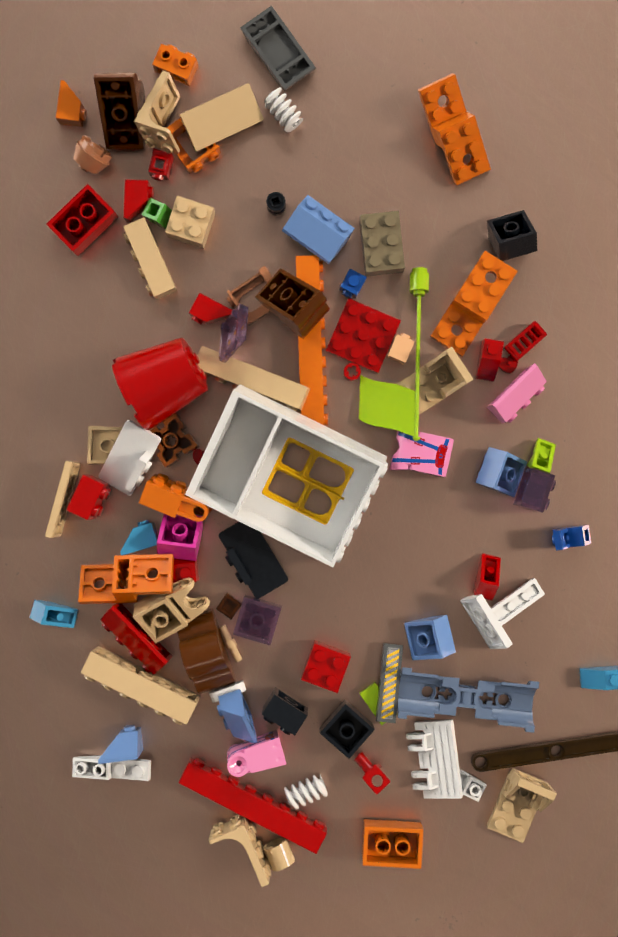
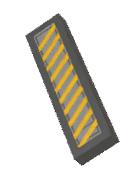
[376,643,403,723]

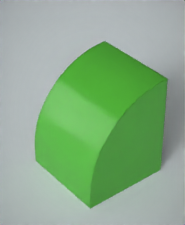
[142,198,172,229]

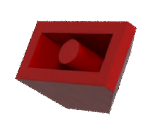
[124,179,154,223]
[189,293,235,325]
[475,338,504,382]
[474,553,501,601]

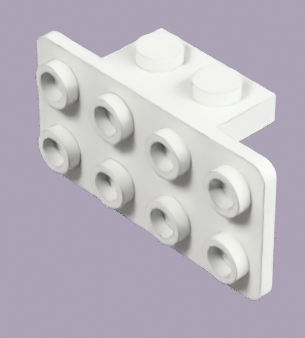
[99,420,161,496]

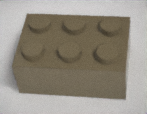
[359,211,405,277]

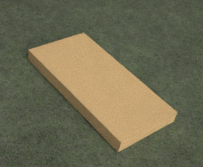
[179,83,264,151]
[45,461,81,538]

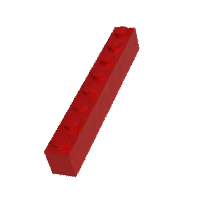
[178,758,327,854]

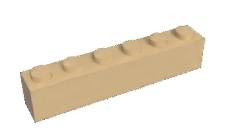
[198,346,310,411]

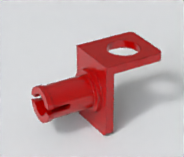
[354,752,390,794]

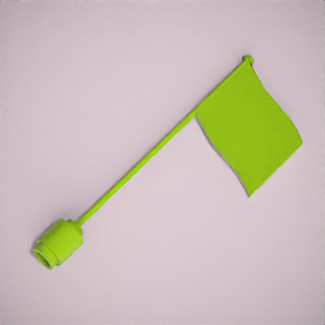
[359,267,429,441]

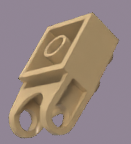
[133,577,210,643]

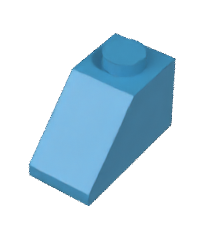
[120,520,158,556]
[29,600,79,628]
[579,666,618,690]

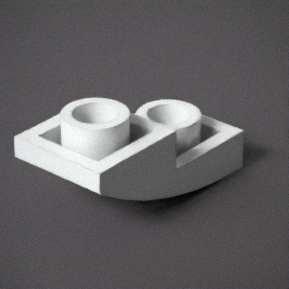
[460,769,487,802]

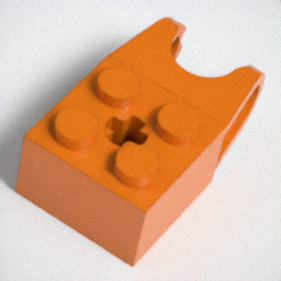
[139,473,213,522]

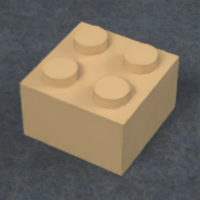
[165,196,216,249]

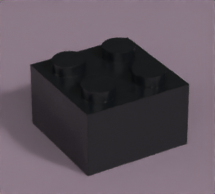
[487,210,537,261]
[262,687,308,736]
[319,699,375,759]

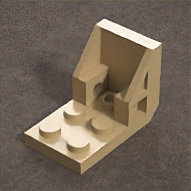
[397,347,473,415]
[487,768,557,843]

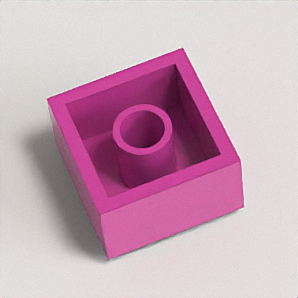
[157,514,203,561]

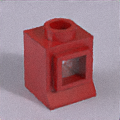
[148,148,174,181]

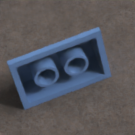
[282,195,355,264]

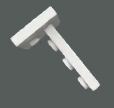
[460,578,545,649]

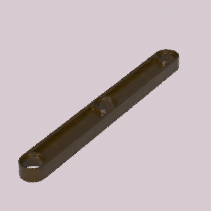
[471,731,618,772]

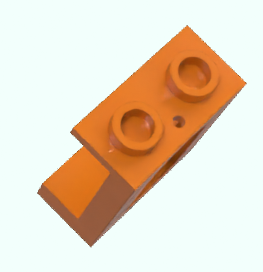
[166,118,221,174]

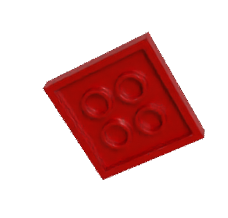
[326,298,401,374]

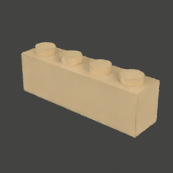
[123,217,177,300]

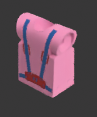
[389,431,454,478]
[227,730,286,777]

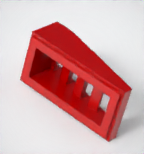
[504,321,547,362]

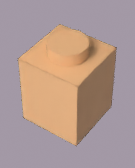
[387,333,415,365]

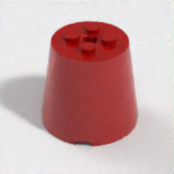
[112,337,208,430]

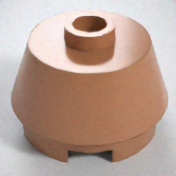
[73,135,112,174]

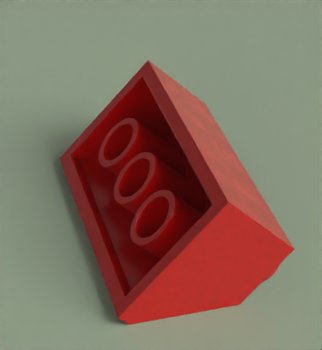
[100,603,173,675]

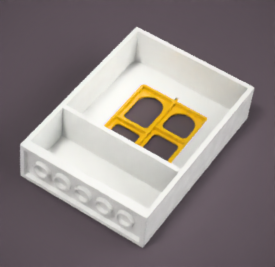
[185,384,389,567]

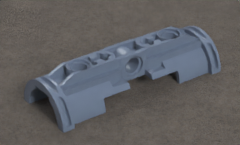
[397,667,539,733]

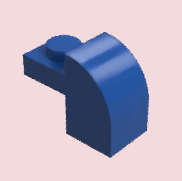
[552,524,591,551]

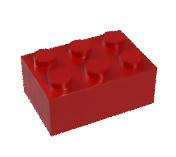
[46,184,118,256]

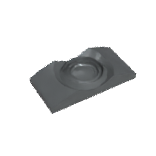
[240,5,316,91]

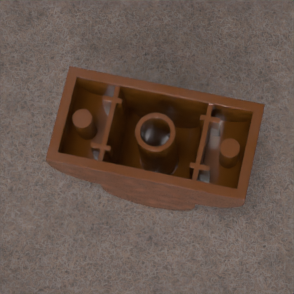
[93,73,145,149]
[255,268,330,339]
[177,609,236,694]

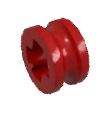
[343,363,361,381]

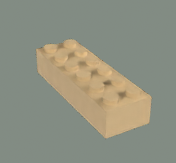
[81,646,201,725]

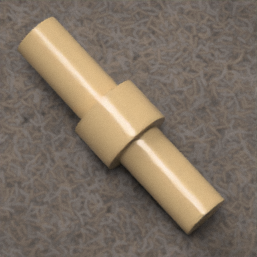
[219,625,242,662]

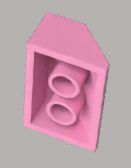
[486,363,547,424]

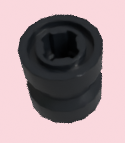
[266,192,286,216]

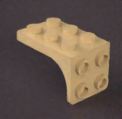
[134,71,181,154]
[208,814,272,887]

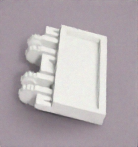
[406,719,463,799]

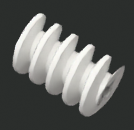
[264,87,304,133]
[284,775,328,810]

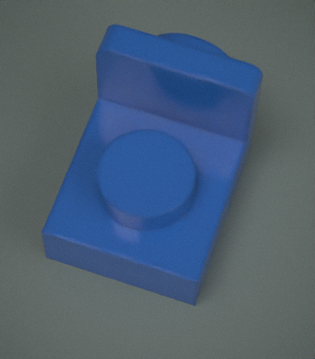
[339,269,367,299]

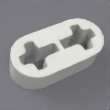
[209,680,246,702]

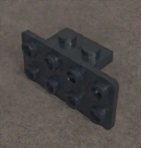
[219,522,288,599]

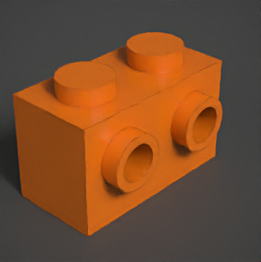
[152,44,198,87]

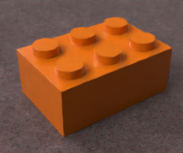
[362,819,423,869]

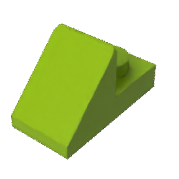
[527,438,556,475]

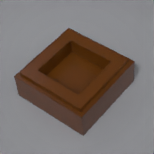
[216,593,243,620]

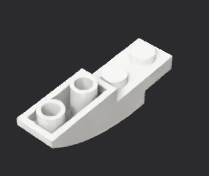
[72,755,151,781]

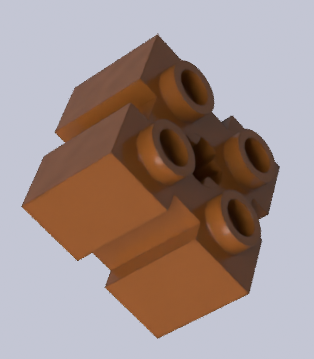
[150,414,200,468]

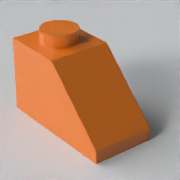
[56,80,87,127]

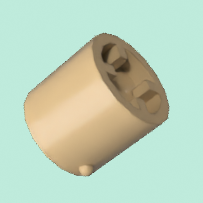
[263,837,295,871]

